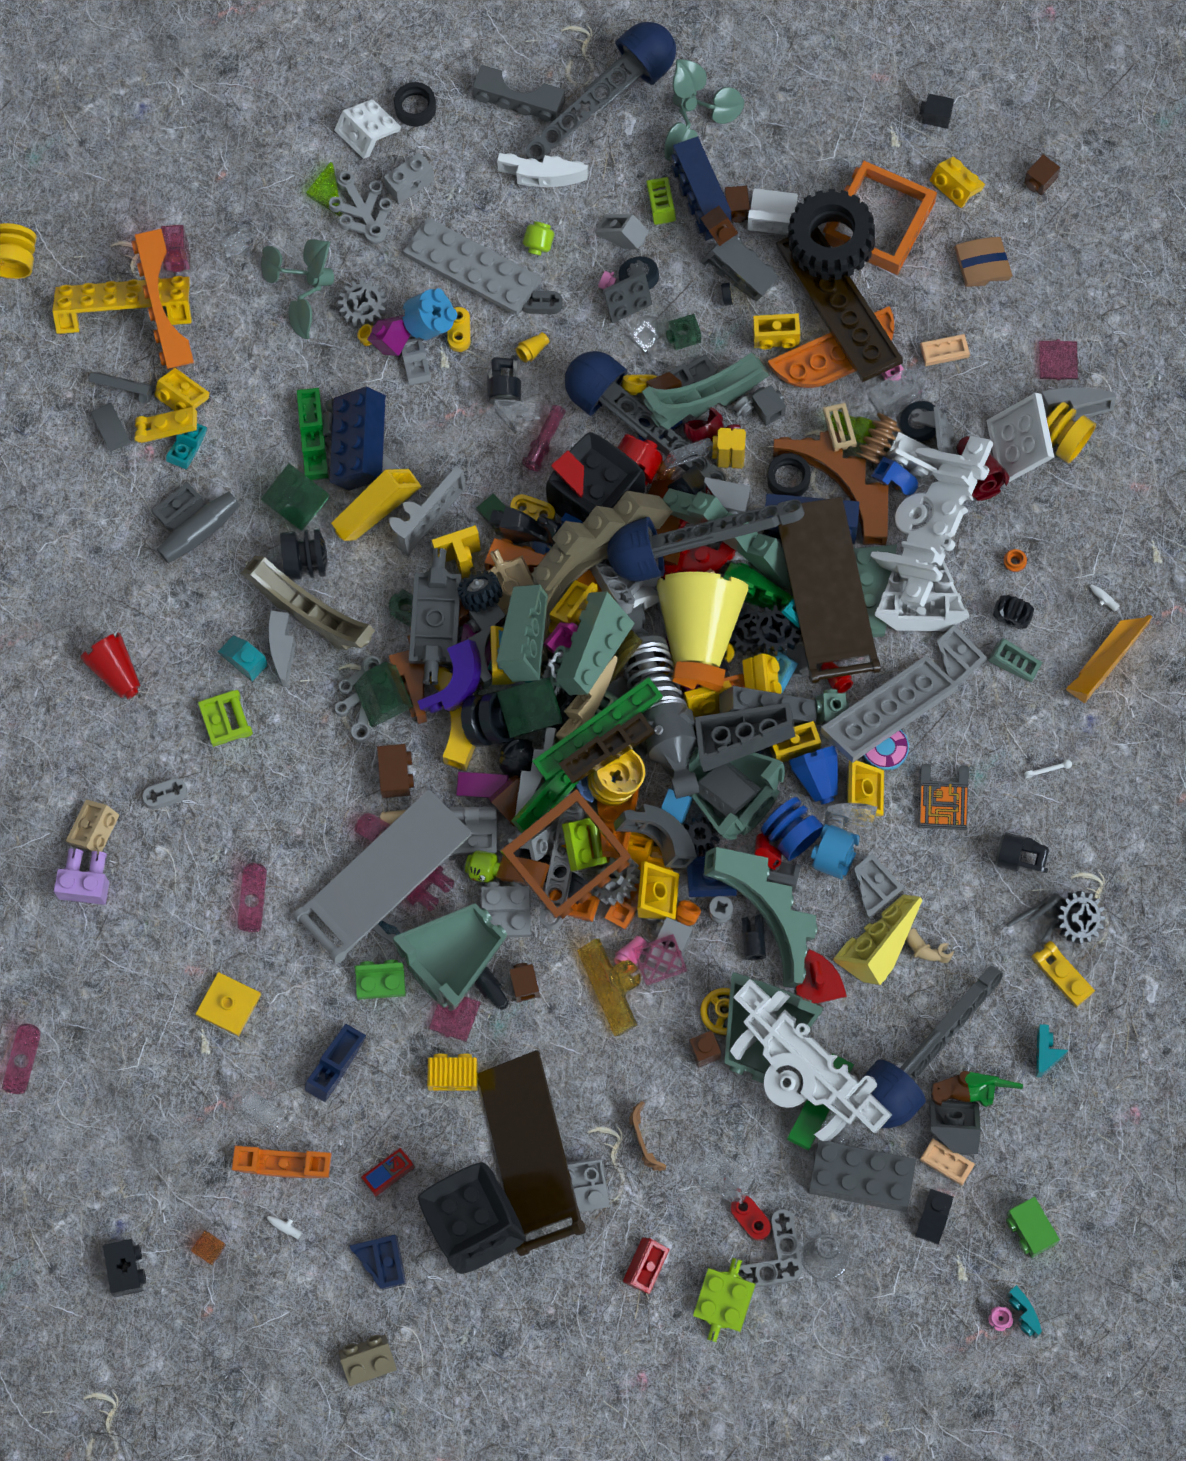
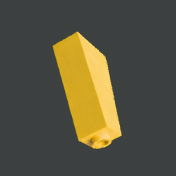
[331,469,422,541]

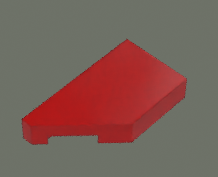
[551,450,584,498]

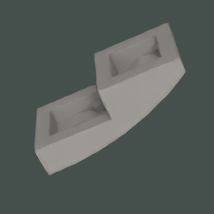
[401,338,431,386]

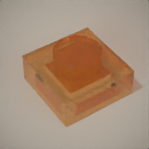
[191,1230,226,1266]

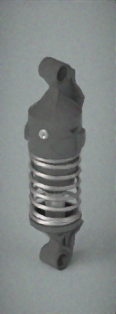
[618,604,700,799]

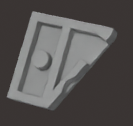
[937,625,987,686]
[854,853,904,919]

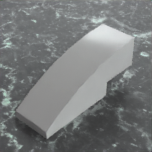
[1041,387,1116,420]
[269,611,296,687]

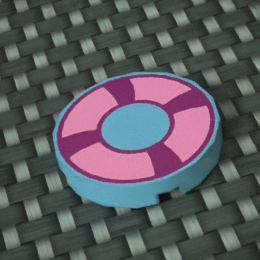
[863,730,909,771]

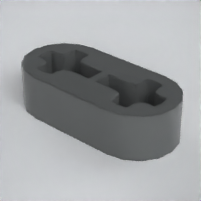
[522,291,563,314]

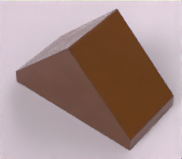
[489,775,520,826]

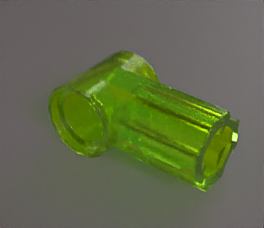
[830,411,875,444]

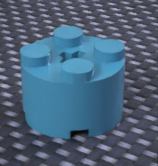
[403,288,457,341]
[811,824,860,880]

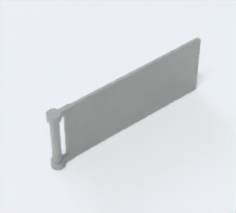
[293,790,472,963]

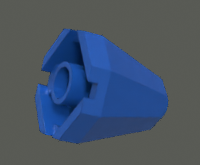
[788,745,838,805]

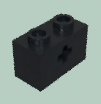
[103,1239,147,1297]

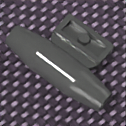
[152,482,240,564]

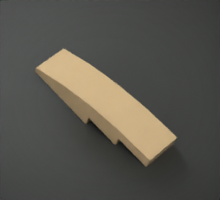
[555,655,618,740]

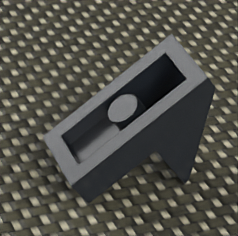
[915,1189,954,1245]

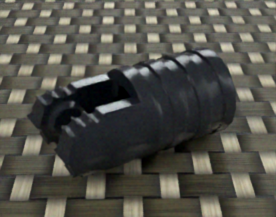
[742,914,766,961]
[474,967,509,1010]

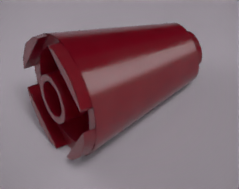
[956,436,1010,501]

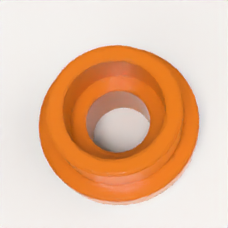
[1004,549,1027,572]

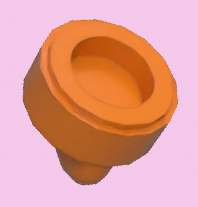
[676,900,701,926]

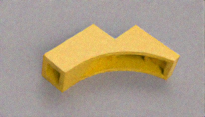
[430,666,476,771]

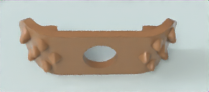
[629,1101,667,1171]

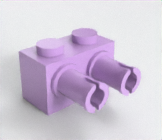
[54,848,109,905]

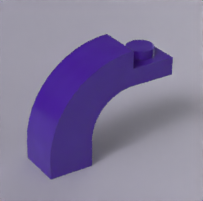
[418,639,481,713]

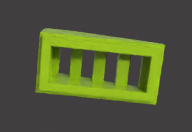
[646,177,676,225]

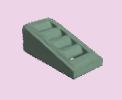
[988,638,1043,683]

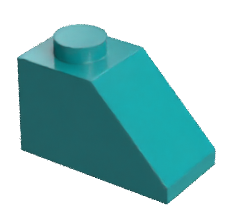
[218,635,268,681]

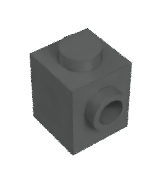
[752,385,786,426]

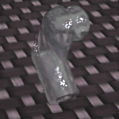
[787,793,817,818]

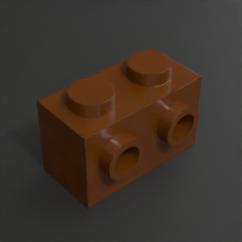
[377,744,414,798]

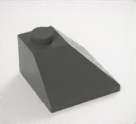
[929,1099,981,1155]

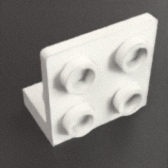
[334,100,401,159]
[747,188,798,235]
[886,432,937,479]

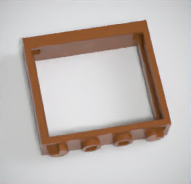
[500,789,631,919]

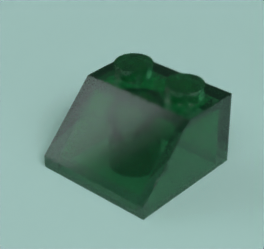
[261,463,330,531]
[354,661,413,727]
[497,677,563,738]

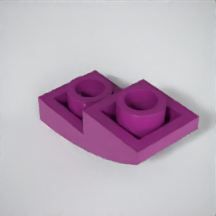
[456,772,509,798]

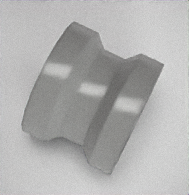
[709,896,733,924]

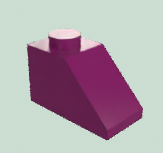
[367,315,411,356]

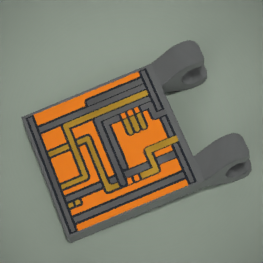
[919,764,969,830]

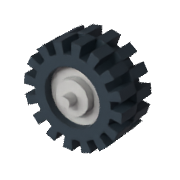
[457,570,503,612]

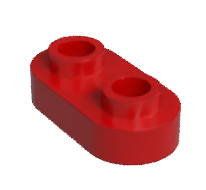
[730,1195,771,1241]

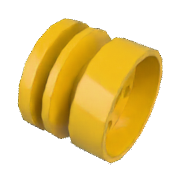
[0,223,37,279]
[1047,402,1096,464]
[587,749,645,806]

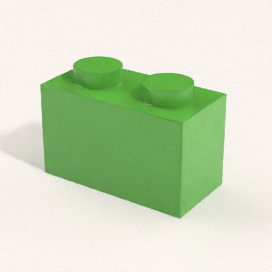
[1006,1197,1060,1258]

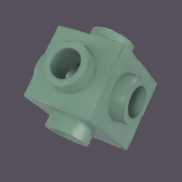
[815,689,849,725]

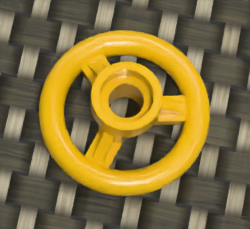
[700,988,730,1035]

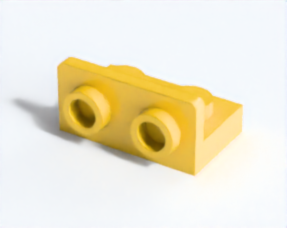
[155,368,210,411]

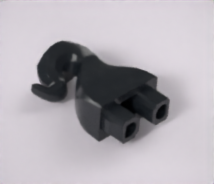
[489,507,562,547]

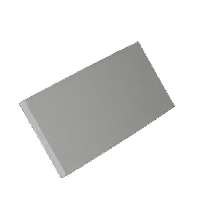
[515,728,560,816]

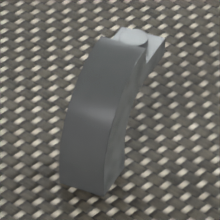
[614,804,697,868]

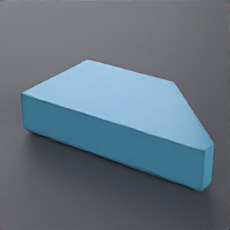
[775,651,798,694]

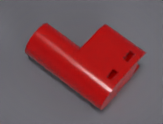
[755,833,782,870]

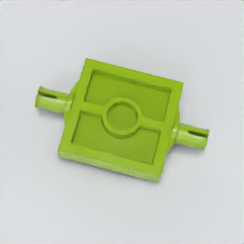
[693,1257,756,1342]

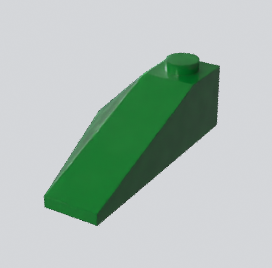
[723,562,796,612]

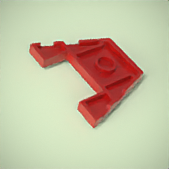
[661,519,736,580]

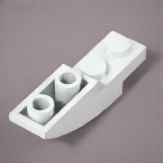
[497,153,588,187]

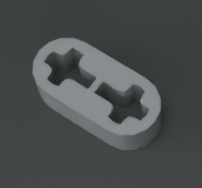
[142,778,188,810]

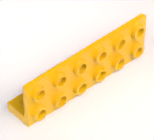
[52,276,192,334]

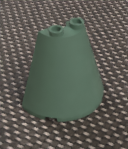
[689,748,785,840]
[393,903,507,1011]
[724,972,824,1083]

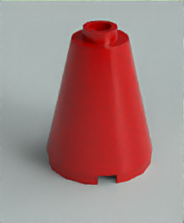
[80,632,141,700]

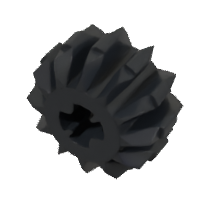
[993,595,1034,629]
[684,817,720,857]

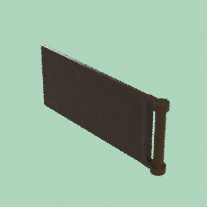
[778,497,881,684]
[477,1050,586,1256]

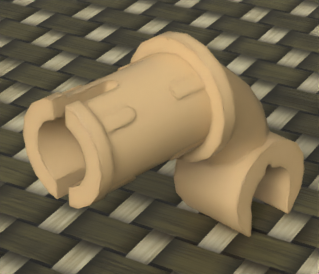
[905,928,954,963]

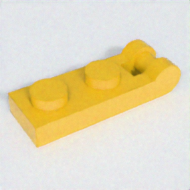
[135,407,197,443]
[1031,941,1095,1008]

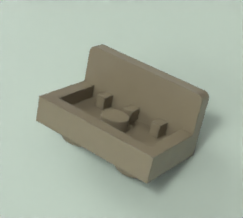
[339,1335,397,1387]

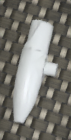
[1090,584,1120,612]
[267,1216,302,1239]

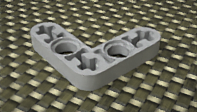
[738,1209,802,1288]

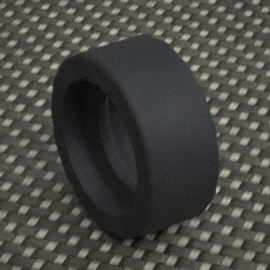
[394,82,437,127]
[767,453,811,496]

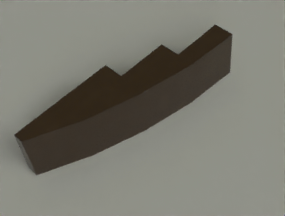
[559,712,656,783]

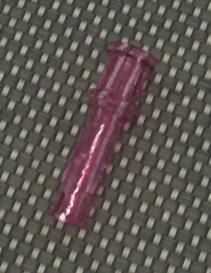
[522,405,566,471]

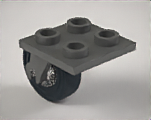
[603,256,659,323]

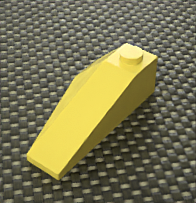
[833,895,922,985]

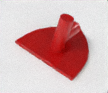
[796,949,847,1004]

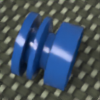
[761,797,824,861]

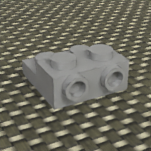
[481,882,531,938]

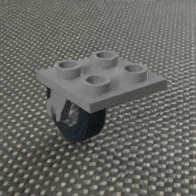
[900,401,956,454]

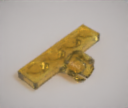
[577,939,641,1037]

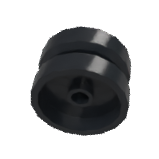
[461,691,517,747]

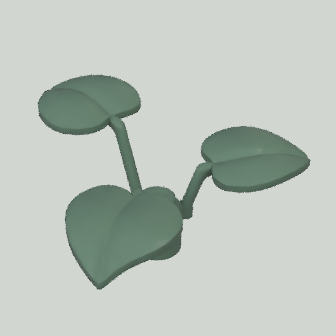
[664,59,745,161]
[261,239,334,339]

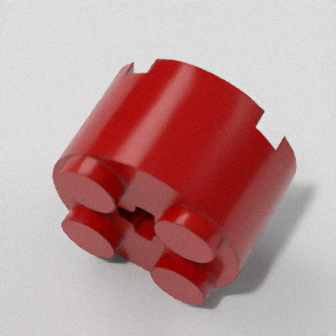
[617,434,663,486]

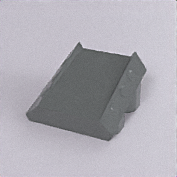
[697,762,761,818]

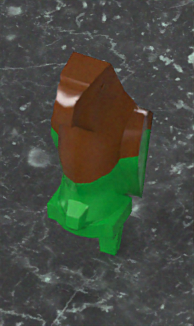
[931,1071,1023,1107]

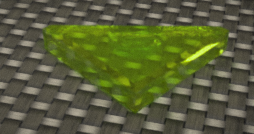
[306,162,342,216]

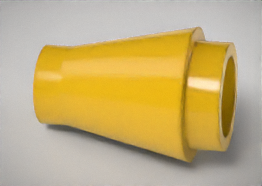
[515,332,550,363]

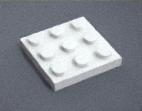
[986,393,1054,482]

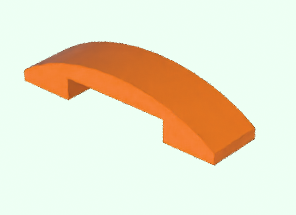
[232,1146,332,1178]

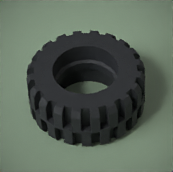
[788,189,875,280]

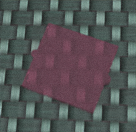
[1039,339,1078,381]
[429,997,481,1042]

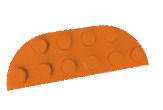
[768,306,894,388]

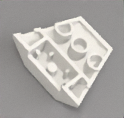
[875,561,969,631]

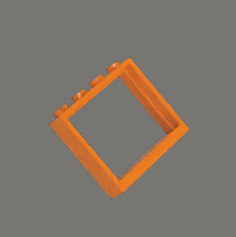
[823,161,937,275]

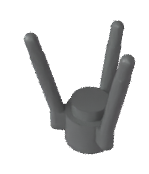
[1006,893,1063,943]

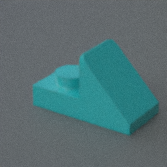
[1036,1024,1068,1078]

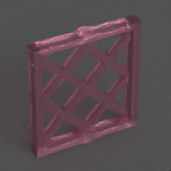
[632,934,687,986]

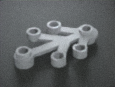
[329,171,393,244]
[335,656,399,743]

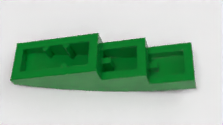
[297,388,329,481]
[787,1054,854,1151]

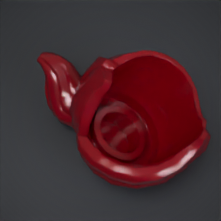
[683,407,741,446]

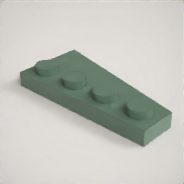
[854,544,897,638]

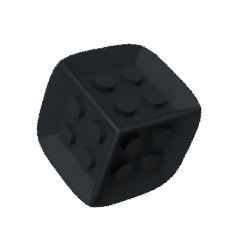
[546,432,645,522]
[418,1162,526,1274]

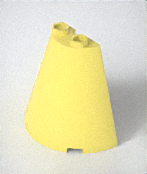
[656,572,749,667]

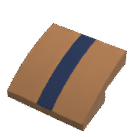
[954,237,1013,287]

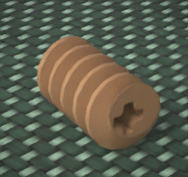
[855,413,901,464]

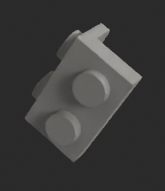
[508,821,558,861]

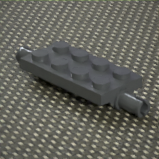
[409,548,462,685]

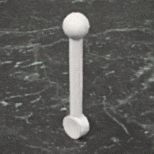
[1024,760,1072,778]

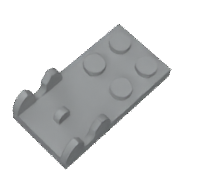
[389,466,466,556]

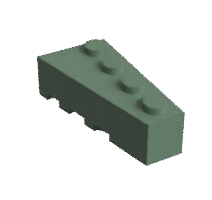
[496,585,548,682]
[555,591,635,695]

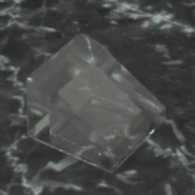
[626,320,660,352]

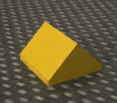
[846,760,884,816]
[637,861,679,920]

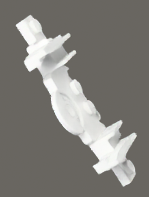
[871,436,993,608]
[730,979,892,1141]

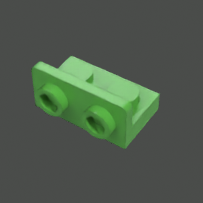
[354,960,406,1000]

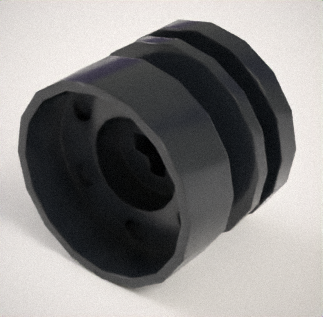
[280,528,328,580]

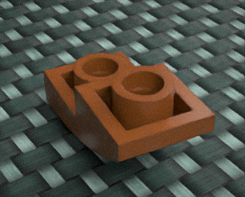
[496,855,550,888]

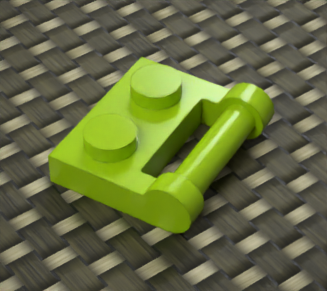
[198,690,253,747]
[562,817,608,871]

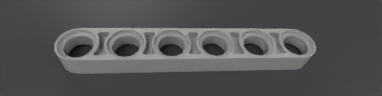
[540,793,584,930]

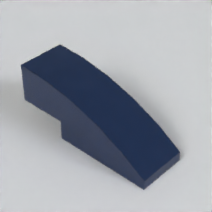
[305,1024,366,1102]

